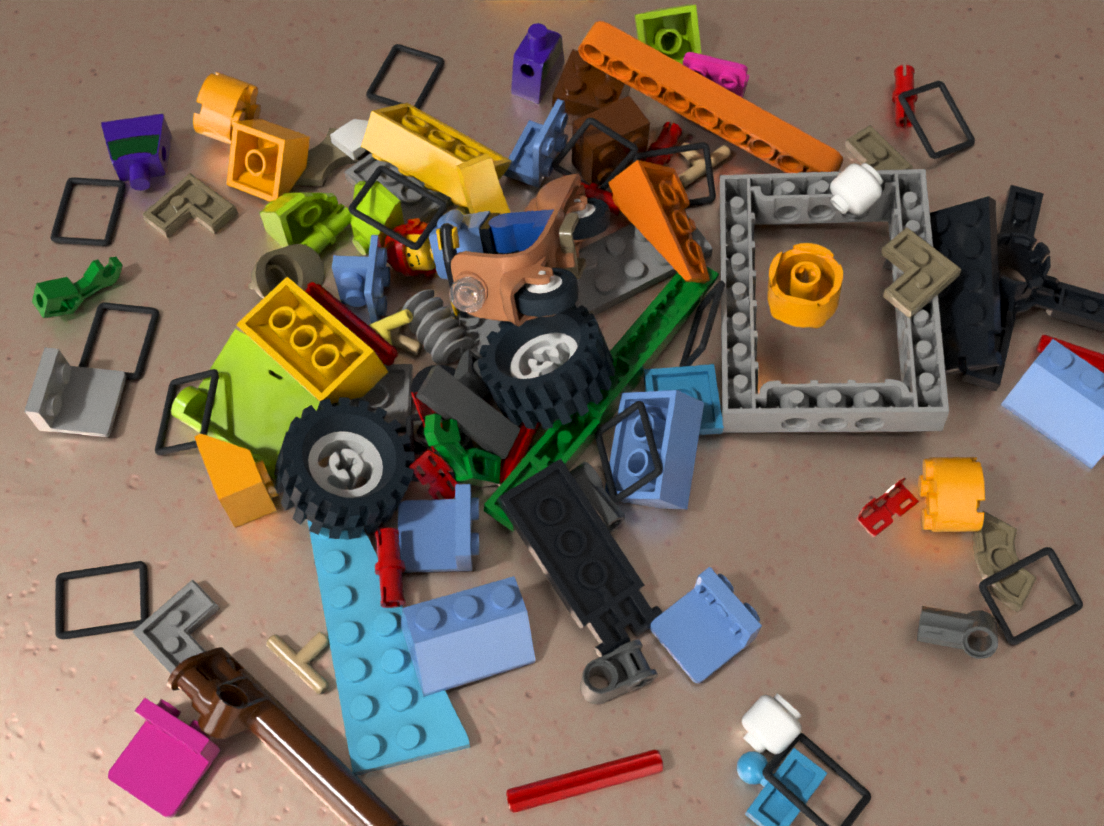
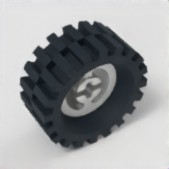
[478,304,615,429]
[274,397,415,539]

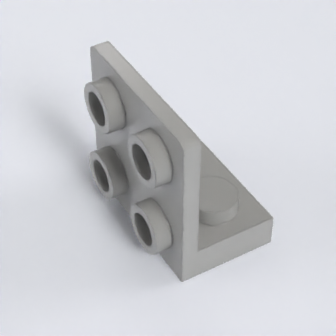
[24,347,127,437]

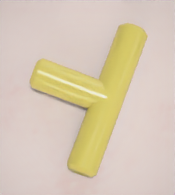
[368,309,413,345]

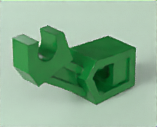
[32,256,123,318]
[424,414,501,487]

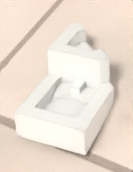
[330,119,369,160]

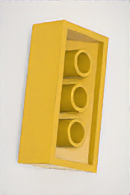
[361,103,511,207]
[236,277,389,404]

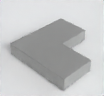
[133,579,220,674]

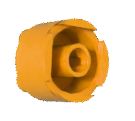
[193,72,261,145]
[767,243,843,329]
[918,457,985,532]

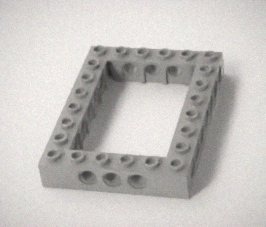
[720,169,949,433]

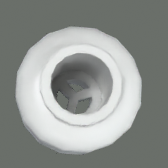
[830,163,883,215]
[742,693,802,755]

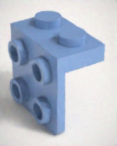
[504,99,568,188]
[398,484,479,573]
[650,567,762,683]

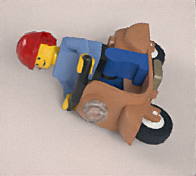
[384,173,610,327]

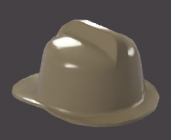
[248,244,325,299]

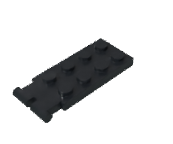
[930,196,1002,376]
[497,458,663,658]

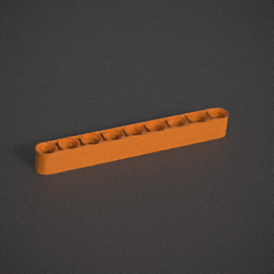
[578,21,843,173]

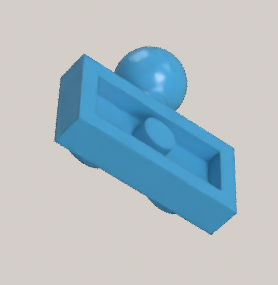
[737,748,828,826]

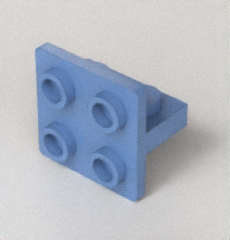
[332,235,391,324]

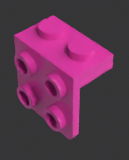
[683,52,749,98]
[108,698,221,818]

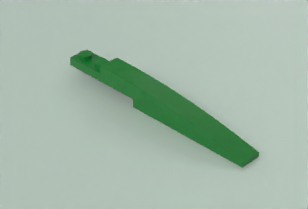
[484,266,719,532]

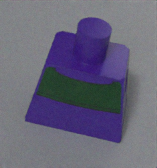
[511,23,564,104]
[101,114,172,191]

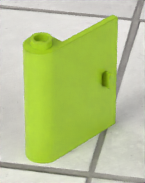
[171,329,320,480]

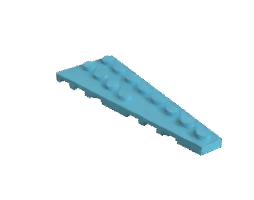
[307,520,470,776]

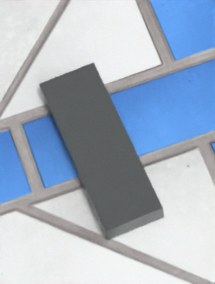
[415,365,521,460]

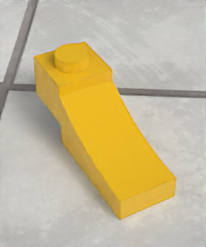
[456,153,511,214]

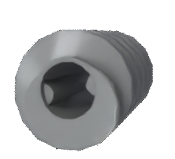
[402,289,474,365]

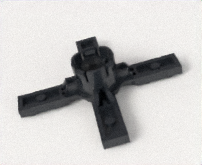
[883,185,1104,391]

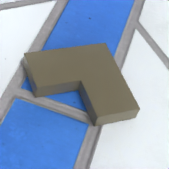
[844,125,913,170]
[142,173,238,238]
[881,227,961,319]

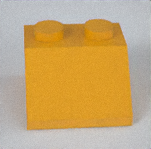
[227,118,310,202]
[194,434,278,528]

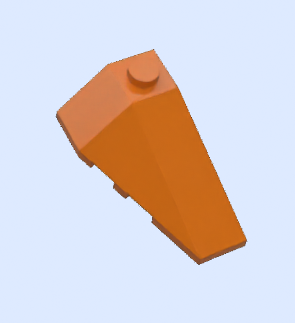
[608,160,710,283]

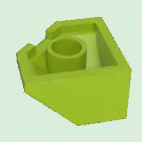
[635,4,702,65]
[351,181,404,256]
[259,192,338,247]

